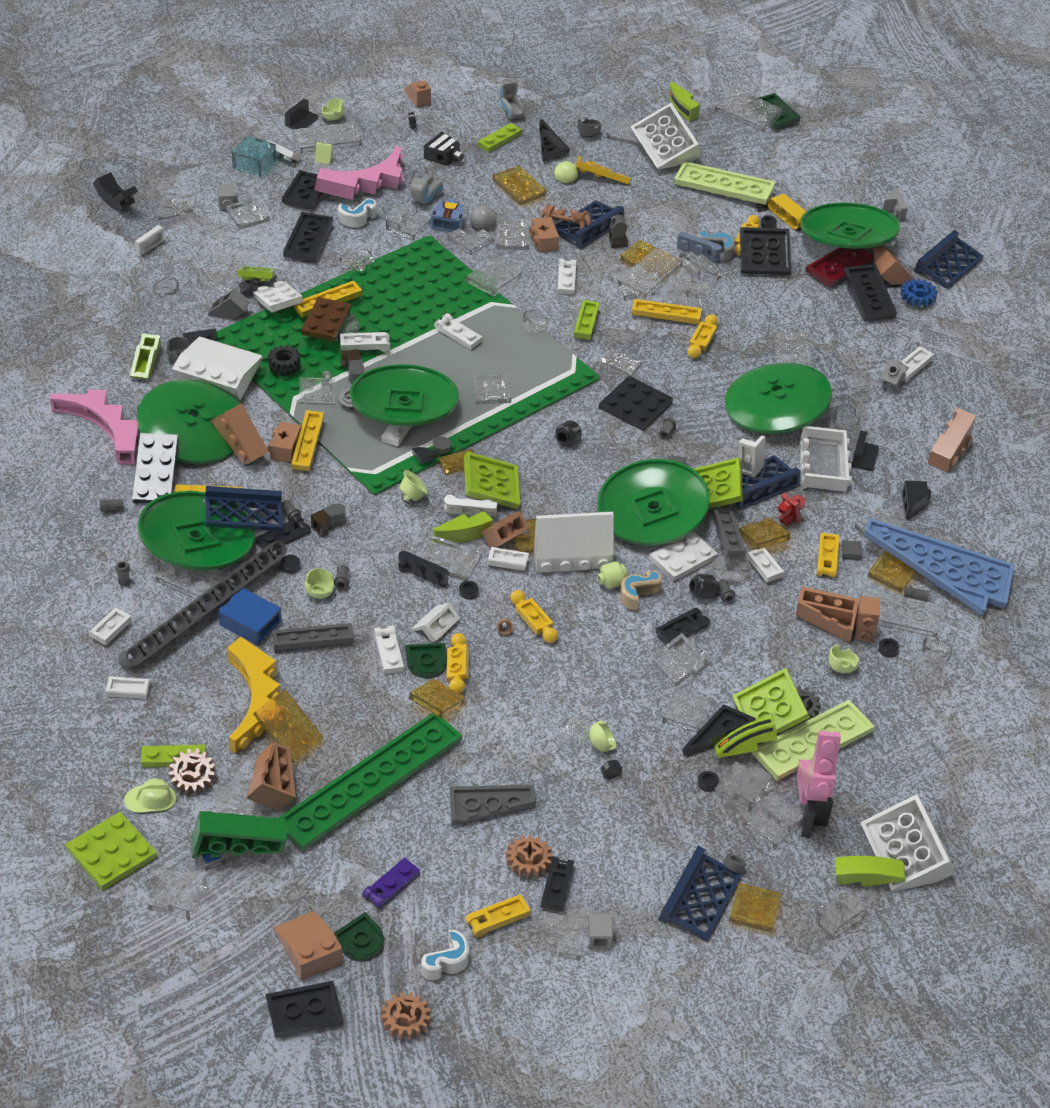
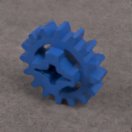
[900,278,938,308]

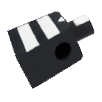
[424,132,464,165]

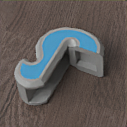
[500,82,525,119]
[410,176,443,205]
[697,230,735,261]

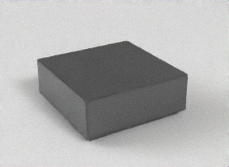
[842,540,862,560]

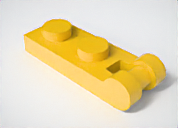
[816,532,839,578]
[465,894,531,938]

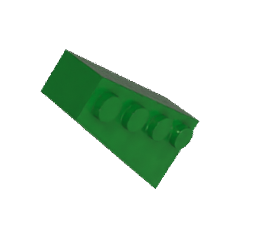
[191,811,287,858]

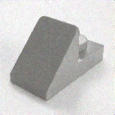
[883,189,908,222]

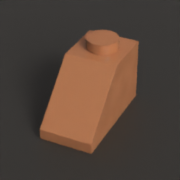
[404,80,431,107]

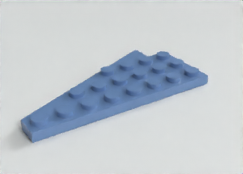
[864,518,1015,615]

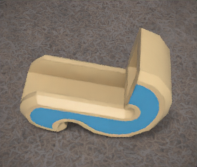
[620,571,662,610]

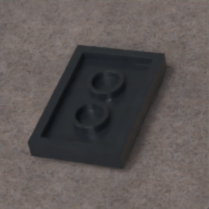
[282,170,323,210]
[266,981,343,1038]

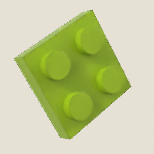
[238,266,275,281]

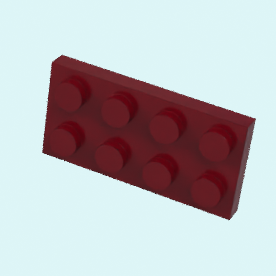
[806,247,875,288]

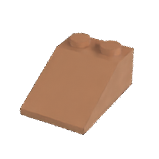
[273,911,342,981]

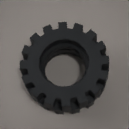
[268,345,300,376]

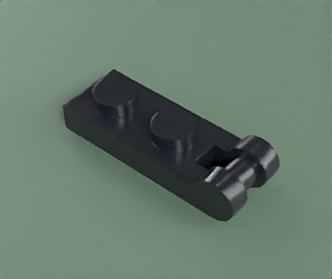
[255,515,311,550]
[398,551,449,588]
[656,607,710,645]
[540,856,575,912]

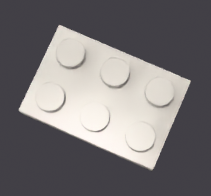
[253,281,303,312]
[649,531,718,582]

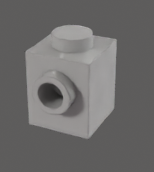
[217,184,238,210]
[880,360,906,389]
[587,913,616,949]

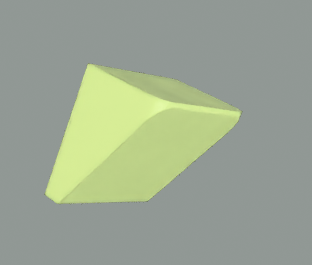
[315,142,333,164]

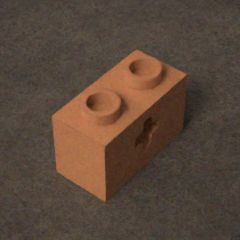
[529,217,559,252]
[267,421,301,463]
[482,511,529,548]
[854,596,880,642]

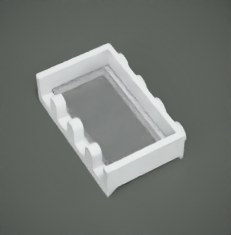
[800,426,852,494]

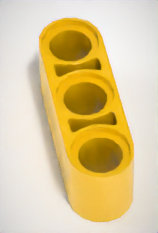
[767,194,806,230]

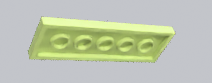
[674,161,775,205]
[752,700,875,781]

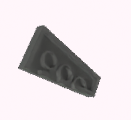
[449,785,536,826]

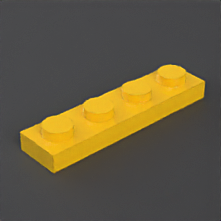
[294,281,362,317]
[631,299,702,324]
[291,410,324,471]

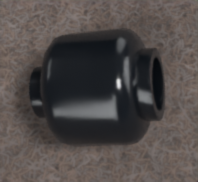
[555,420,582,447]
[689,574,719,599]

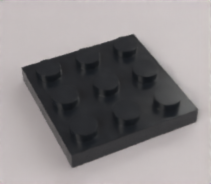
[739,227,791,275]
[599,376,673,431]

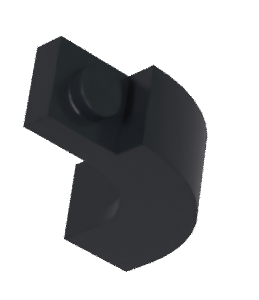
[93,172,138,210]

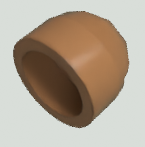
[497,618,513,635]

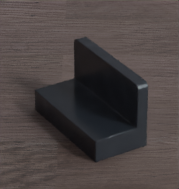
[285,99,318,132]
[851,430,879,471]
[801,797,834,838]

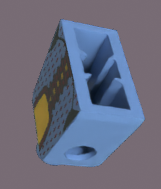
[431,199,463,233]

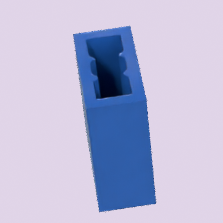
[218,588,282,645]

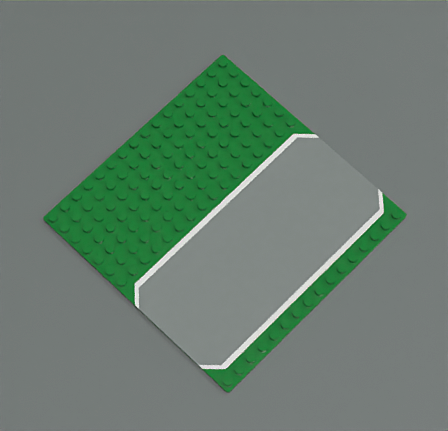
[217,236,599,495]

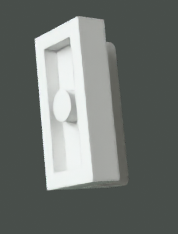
[738,436,765,477]
[412,603,460,642]

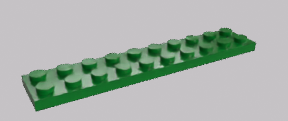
[278,711,462,851]

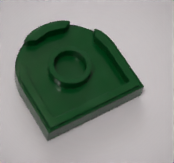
[405,643,447,678]
[334,912,384,961]

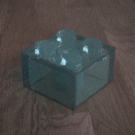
[232,135,276,177]

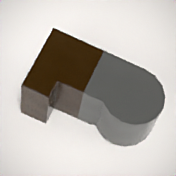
[609,215,628,248]
[340,349,364,383]
[311,503,346,537]

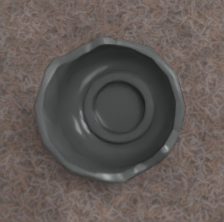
[577,118,601,137]
[166,337,190,362]

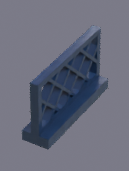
[555,200,625,249]
[914,230,984,289]
[736,455,801,510]
[203,486,283,532]
[658,845,742,941]

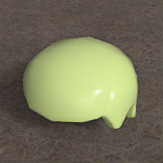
[321,99,345,121]
[554,161,578,184]
[305,568,334,599]
[828,645,859,673]
[590,720,617,752]

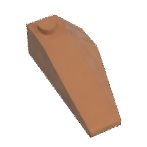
[873,244,916,285]

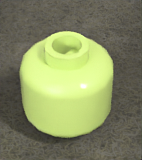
[597,561,627,589]

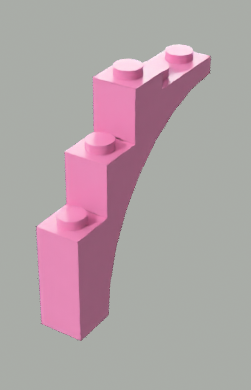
[315,146,404,200]
[50,389,140,464]
[796,731,841,804]

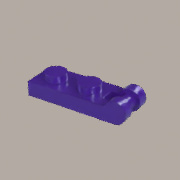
[362,857,420,909]

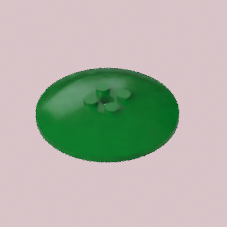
[800,202,900,249]
[725,363,832,434]
[350,364,459,426]
[137,380,239,464]
[597,459,710,546]
[138,491,254,571]

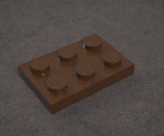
[301,297,351,342]

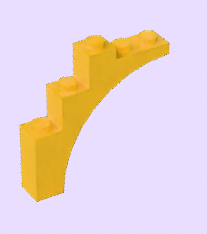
[227,637,285,754]

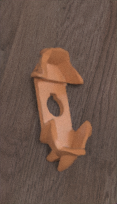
[541,204,591,229]

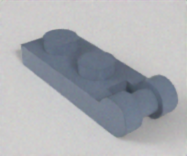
[677,232,722,263]

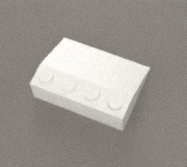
[630,103,703,170]
[172,337,263,400]
[533,512,614,573]
[860,794,957,892]

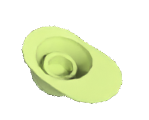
[399,470,428,502]
[124,778,176,813]

